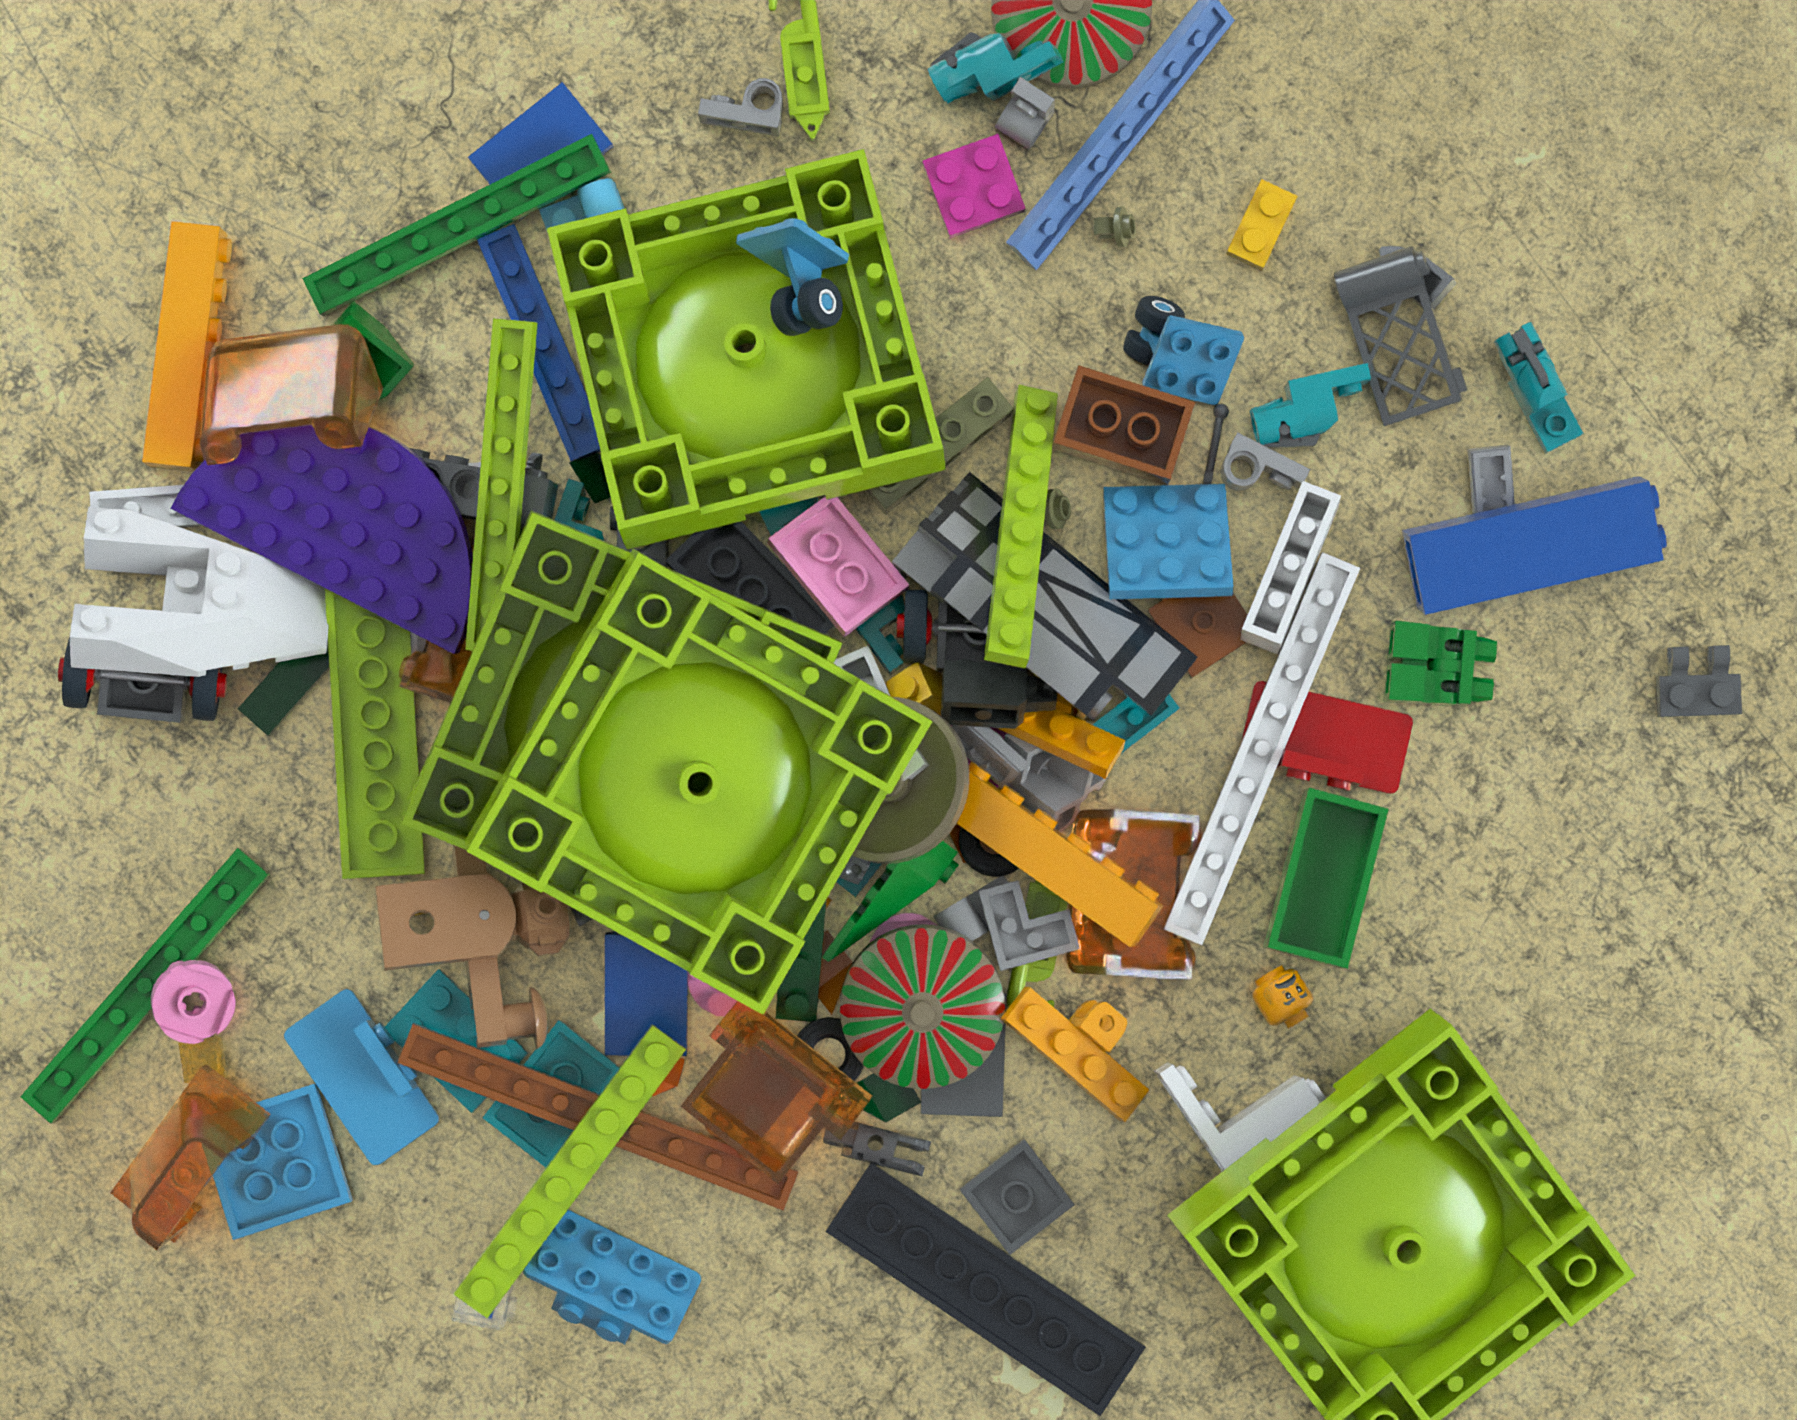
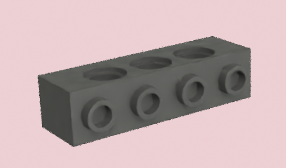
[409,448,558,528]

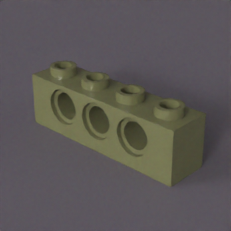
[866,377,1013,515]

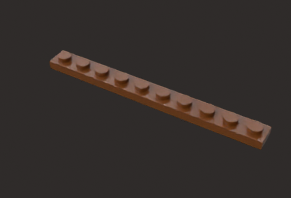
[397,1023,799,1211]

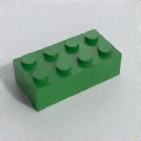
[1263,788,1389,969]

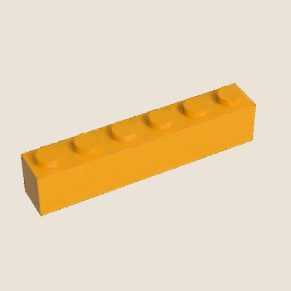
[142,221,232,472]
[957,761,1164,947]

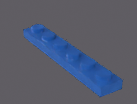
[477,224,600,462]

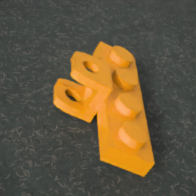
[998,694,1125,779]
[1000,987,1149,1122]

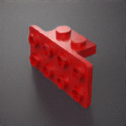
[1240,681,1413,794]

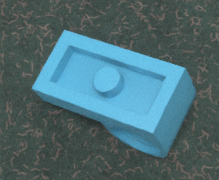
[539,178,625,233]

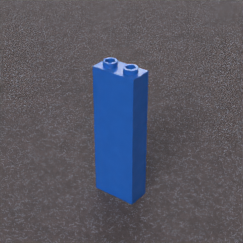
[1402,476,1667,615]

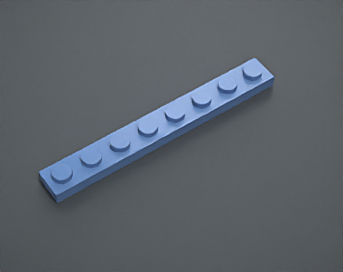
[1006,0,1235,270]

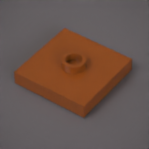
[1147,593,1248,678]

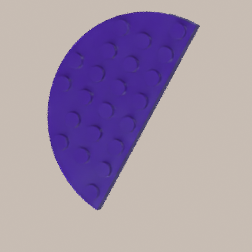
[170,417,473,654]

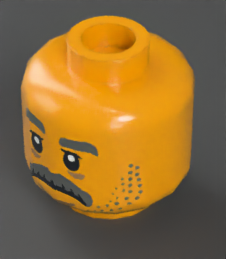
[1252,965,1314,1029]

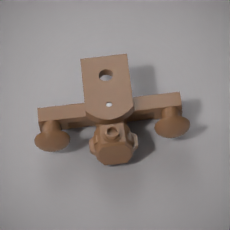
[375,845,570,1049]

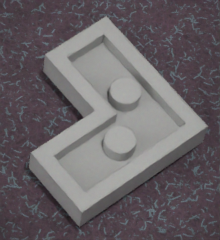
[978,880,1080,971]

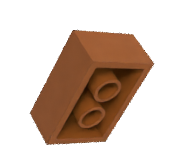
[1052,365,1195,485]

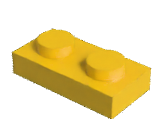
[1226,179,1298,271]

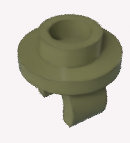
[1094,206,1136,247]
[1044,488,1071,529]

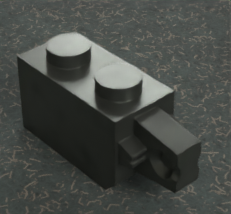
[941,659,1058,729]

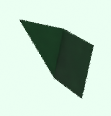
[569,453,611,504]
[836,1073,921,1123]

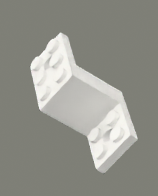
[1154,1062,1326,1172]

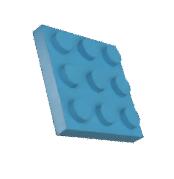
[1103,484,1234,599]
[196,1084,353,1240]

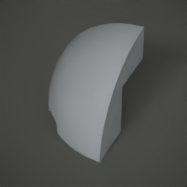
[1004,734,1112,832]

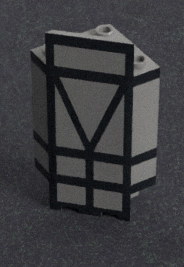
[892,472,1198,721]

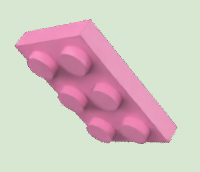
[767,497,909,637]

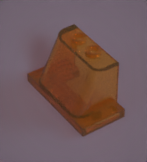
[680,1001,872,1184]
[110,1064,271,1250]

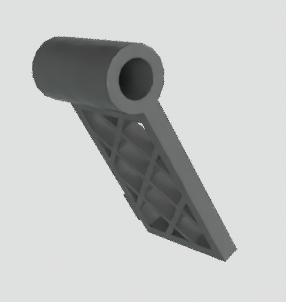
[1334,246,1468,426]

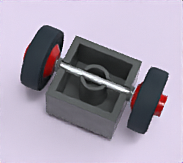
[896,590,997,672]
[58,637,227,723]

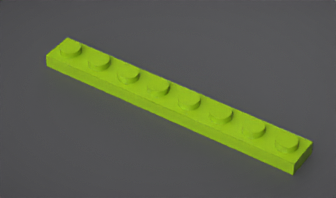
[465,318,538,651]
[984,384,1058,668]
[454,1024,686,1318]

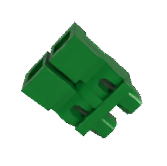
[1384,620,1497,707]

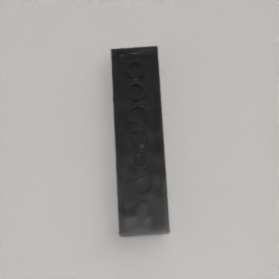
[825,1163,1146,1416]

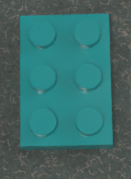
[385,969,529,1113]
[482,1020,620,1168]

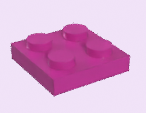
[922,134,1026,238]

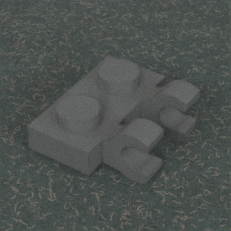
[1656,645,1742,717]

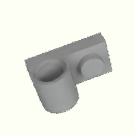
[995,77,1055,149]
[698,78,783,137]
[1220,433,1310,491]
[933,876,1008,941]

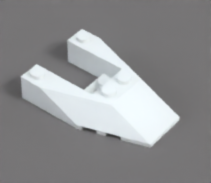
[70,507,329,677]

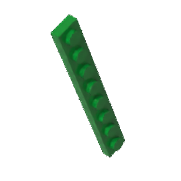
[302,134,612,316]
[20,848,271,1124]

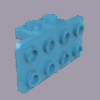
[284,989,439,1165]
[523,1210,701,1345]

